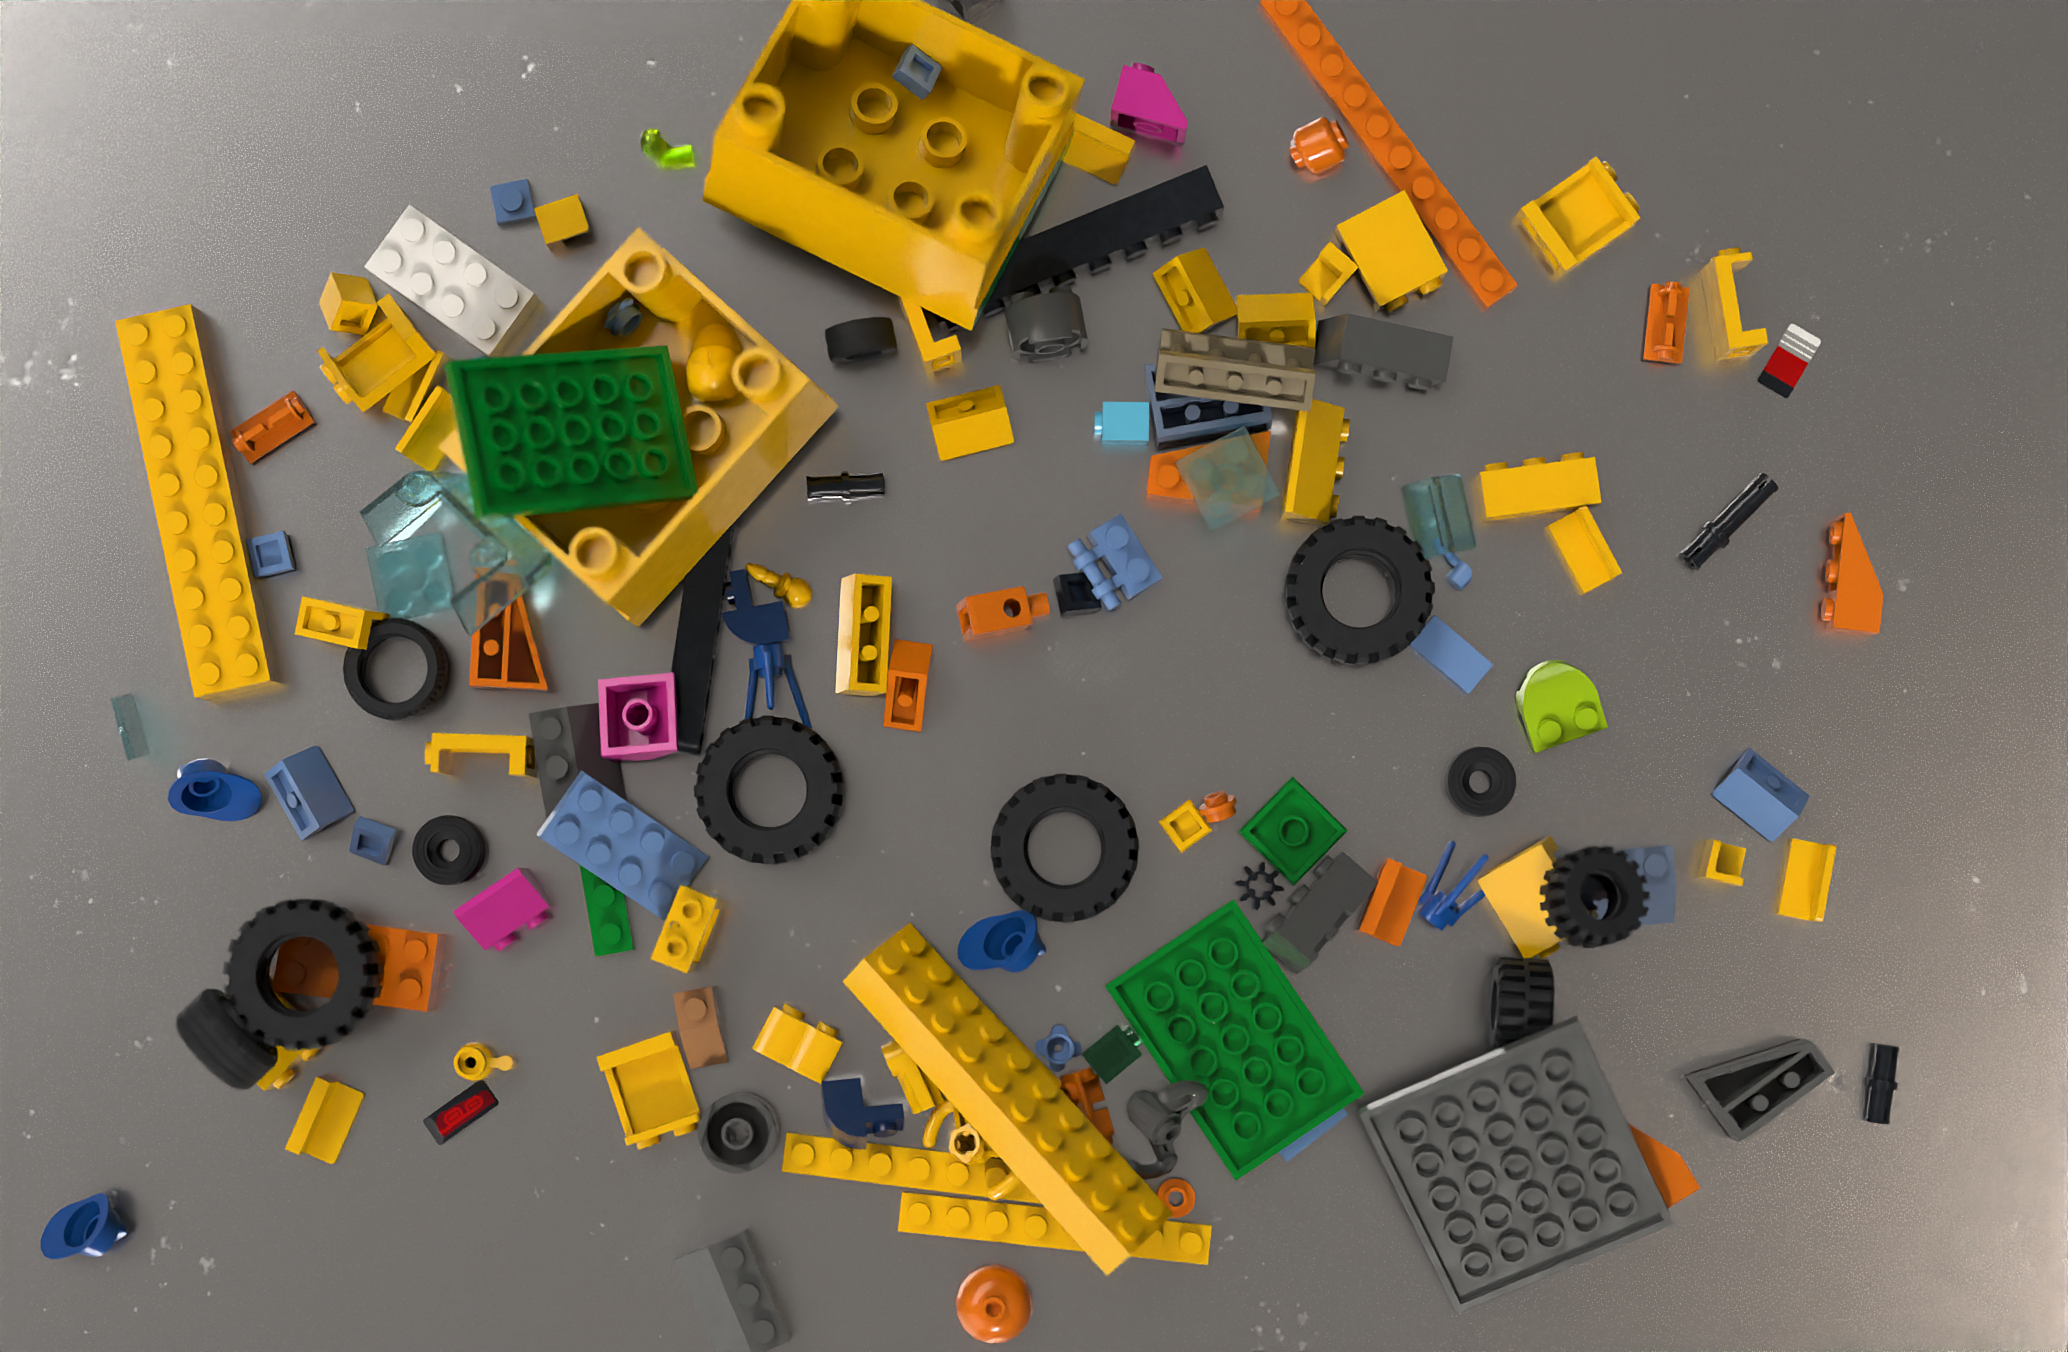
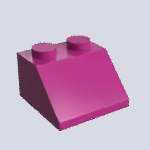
[1110,63,1188,145]
[598,672,679,763]
[452,867,555,952]

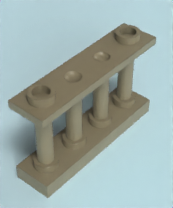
[1154,328,1316,411]

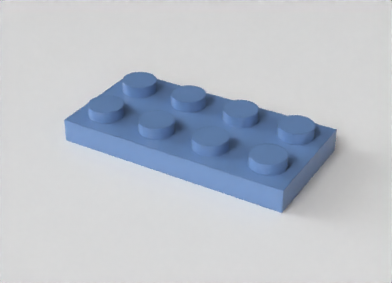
[536,770,708,920]

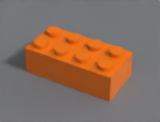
[273,923,446,1012]

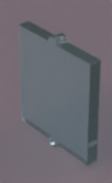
[110,693,150,761]

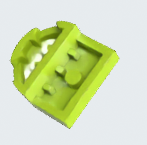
[1516,660,1608,753]

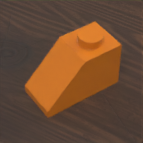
[883,639,933,732]

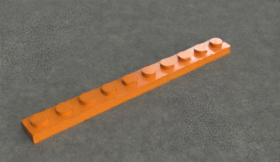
[1259,0,1518,310]

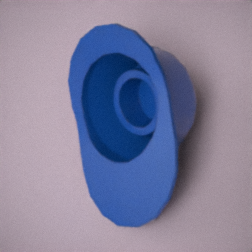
[167,758,262,822]
[957,910,1046,973]
[41,1193,127,1260]

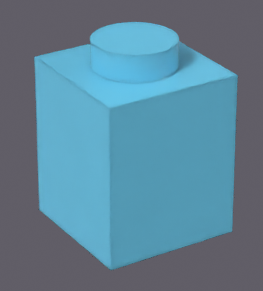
[1094,402,1149,445]

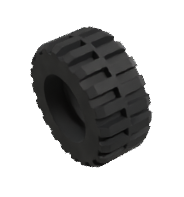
[1284,515,1435,666]
[694,715,845,864]
[990,773,1139,922]
[223,899,384,1051]

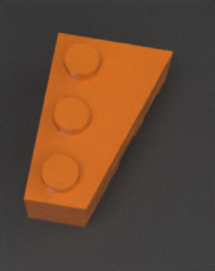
[469,569,548,692]

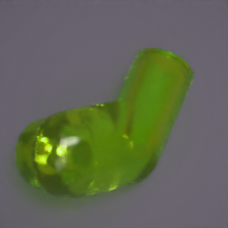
[640,128,694,167]

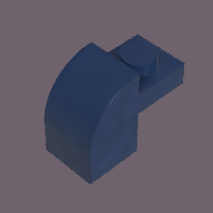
[722,569,792,646]
[821,1077,904,1149]

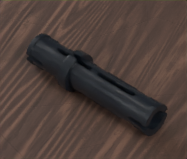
[1680,472,1779,571]

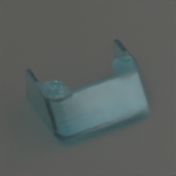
[360,470,552,636]

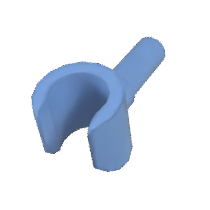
[1435,536,1472,590]

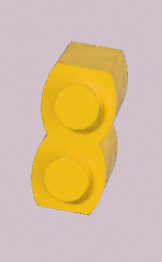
[752,1003,843,1084]

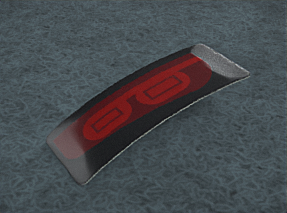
[423,1079,499,1145]

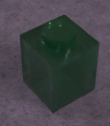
[1081,1023,1143,1084]

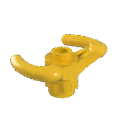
[922,1097,1022,1201]

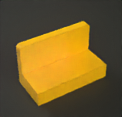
[1063,113,1136,185]
[1152,247,1237,333]
[1236,293,1316,348]
[382,350,451,424]
[926,384,1014,461]
[395,385,457,475]
[1546,505,1622,595]
[294,596,390,650]
[1775,838,1837,922]
[285,1075,365,1164]

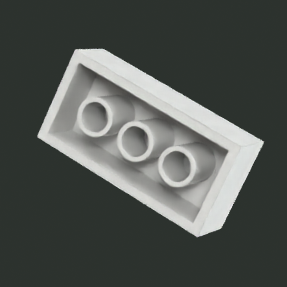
[364,204,541,357]

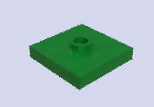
[1238,776,1348,886]

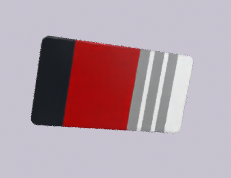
[1758,323,1821,398]

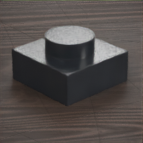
[1053,572,1102,616]

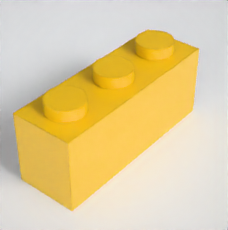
[1476,452,1602,522]
[835,573,892,696]

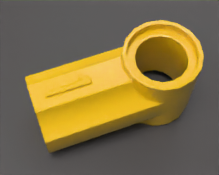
[880,1040,944,1115]

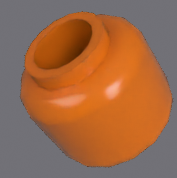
[1290,117,1350,174]

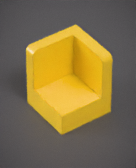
[534,194,590,251]
[1298,242,1359,307]
[319,272,378,335]
[1697,839,1746,886]

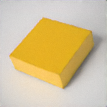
[1158,799,1212,853]

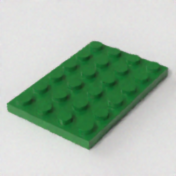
[445,345,698,520]
[1105,899,1365,1181]

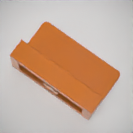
[1356,858,1427,946]

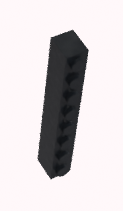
[933,165,1224,331]

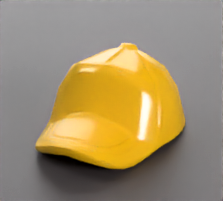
[686,323,742,402]

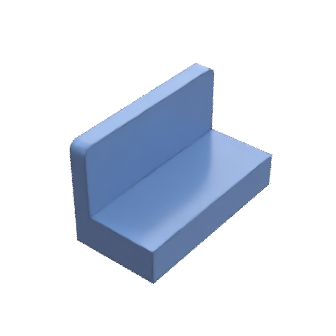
[264,745,354,841]
[1713,747,1810,842]

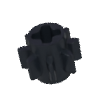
[1235,862,1284,910]

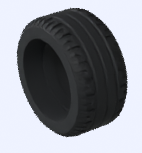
[343,618,449,721]
[176,989,278,1090]

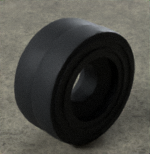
[825,317,897,363]
[1444,747,1517,817]
[412,815,485,885]

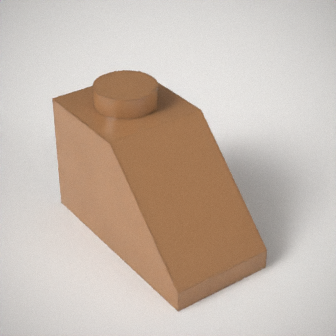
[673,986,729,1069]

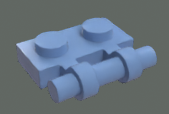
[1068,513,1163,611]

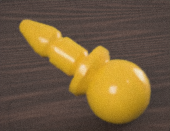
[745,563,812,608]

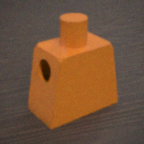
[955,586,1050,643]

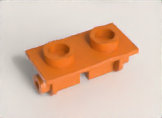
[1643,281,1690,364]
[229,390,315,464]
[1060,1067,1115,1144]

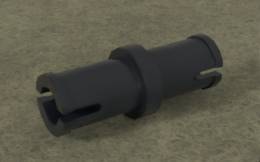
[806,471,885,502]
[1864,1043,1900,1125]

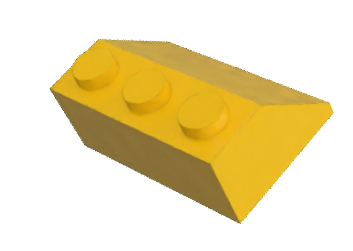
[1280,398,1350,526]

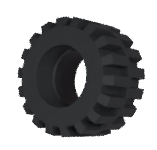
[1539,845,1650,948]
[1489,956,1554,1051]

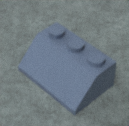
[1555,845,1676,926]

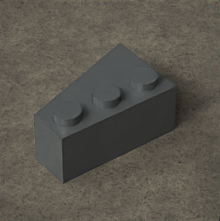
[1313,313,1453,390]
[1262,852,1378,974]
[1686,1039,1835,1142]

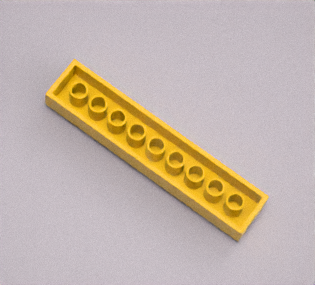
[115,304,280,700]
[843,923,1173,1275]

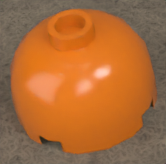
[955,1264,1033,1344]

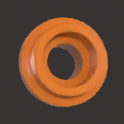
[1199,791,1237,823]
[1157,1178,1195,1218]

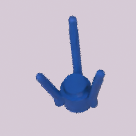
[744,643,812,729]
[1418,841,1489,931]

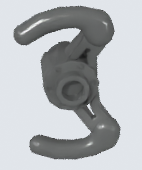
[1127,1080,1208,1180]

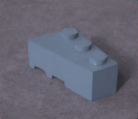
[1144,364,1273,449]

